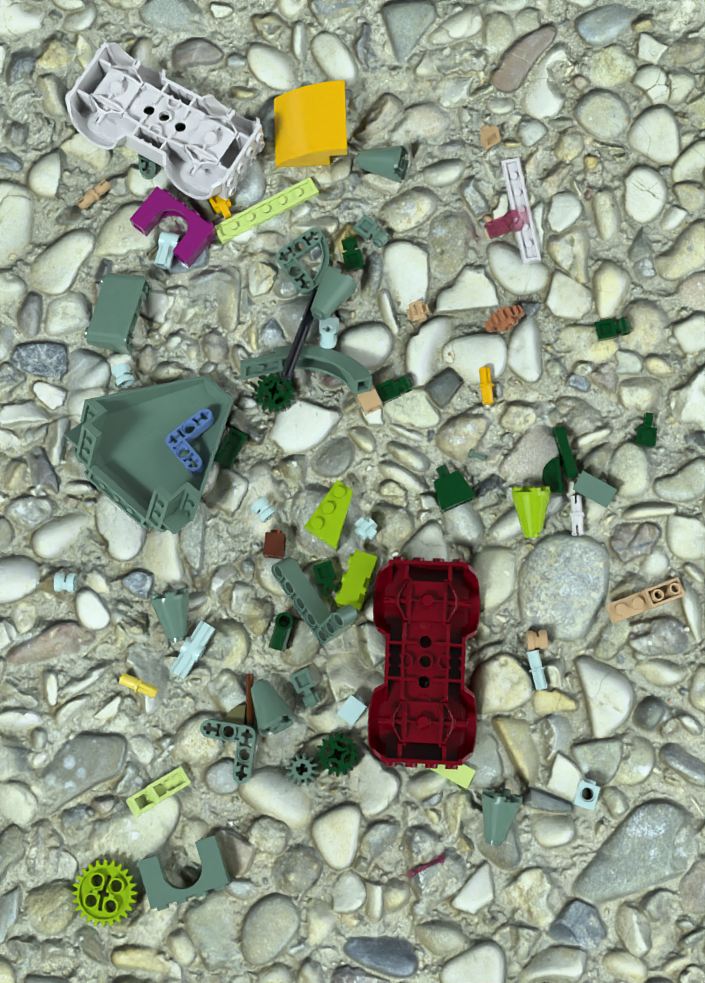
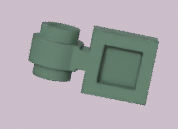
[353,214,389,248]
[289,668,320,708]

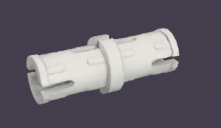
[569,495,585,536]

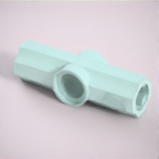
[170,620,216,679]

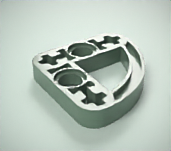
[276,228,330,295]

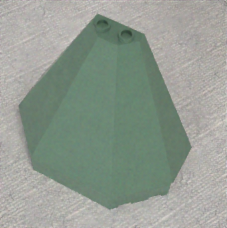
[65,375,234,534]

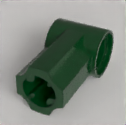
[269,612,294,652]

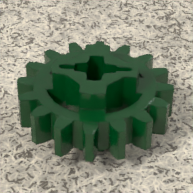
[254,373,295,414]
[316,733,359,777]

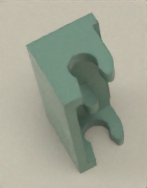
[573,471,617,508]

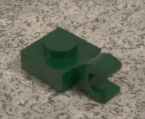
[635,412,657,448]

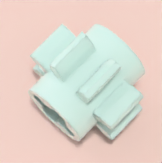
[354,516,378,540]

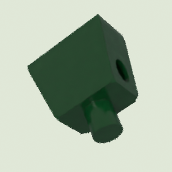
[433,464,475,514]

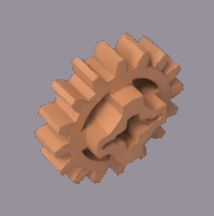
[484,305,525,333]

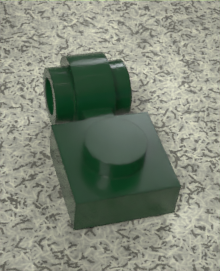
[341,236,364,272]
[594,318,632,342]
[376,375,414,404]

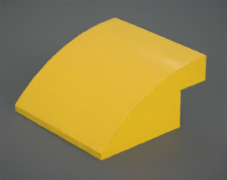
[274,80,347,168]

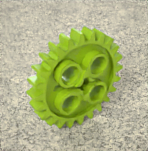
[72,859,138,927]

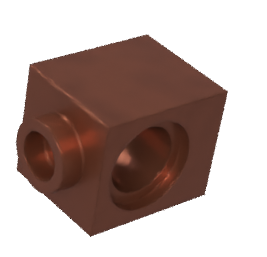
[263,529,286,559]

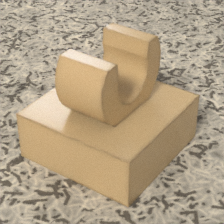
[479,124,501,150]

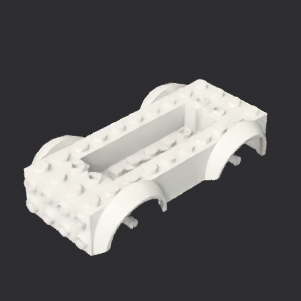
[65,42,265,201]

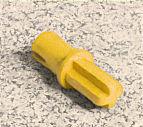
[479,367,494,405]

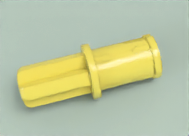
[119,672,158,698]

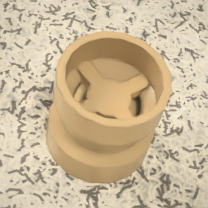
[525,629,548,651]

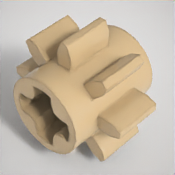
[406,301,429,323]

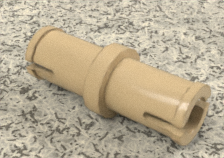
[76,179,111,211]

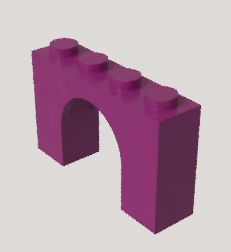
[129,186,217,268]

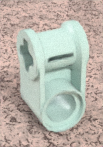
[319,317,339,349]

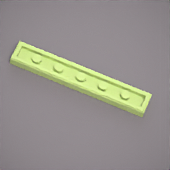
[214,177,319,244]

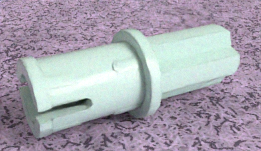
[526,650,547,690]

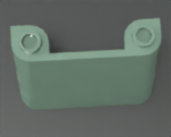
[84,273,152,355]

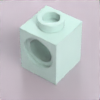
[337,695,367,726]
[572,778,600,811]

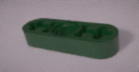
[552,425,578,479]

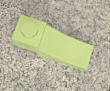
[126,766,191,818]

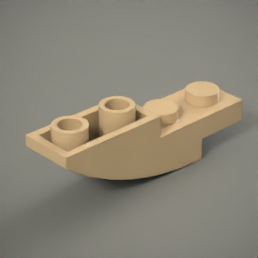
[605,577,686,624]

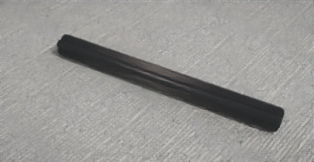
[281,288,317,381]

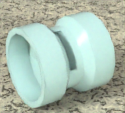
[111,363,135,388]
[250,496,277,523]
[54,572,78,592]

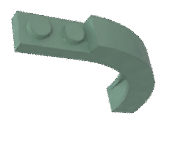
[240,345,372,395]

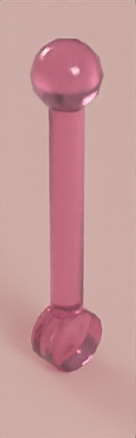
[407,855,445,879]

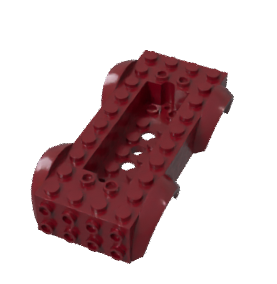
[368,556,480,770]

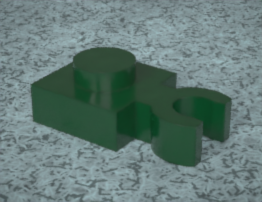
[313,560,338,597]

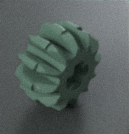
[285,752,319,787]

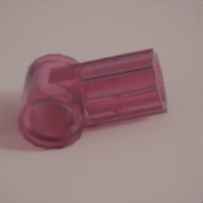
[485,210,524,239]

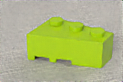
[304,480,354,552]
[335,550,378,614]

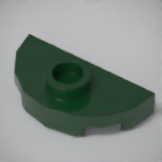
[542,457,564,495]

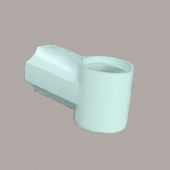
[154,231,181,270]

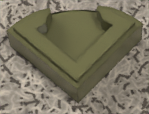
[225,705,246,724]

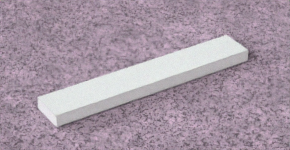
[501,158,541,265]

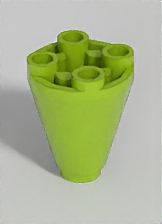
[512,486,551,538]

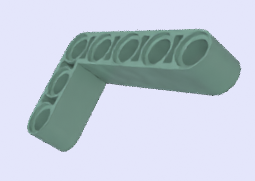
[271,557,358,644]

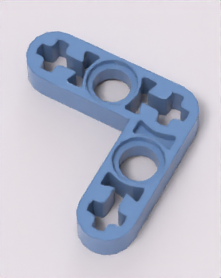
[165,409,215,475]

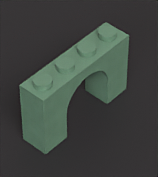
[137,835,231,911]

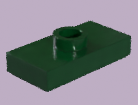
[213,427,248,469]

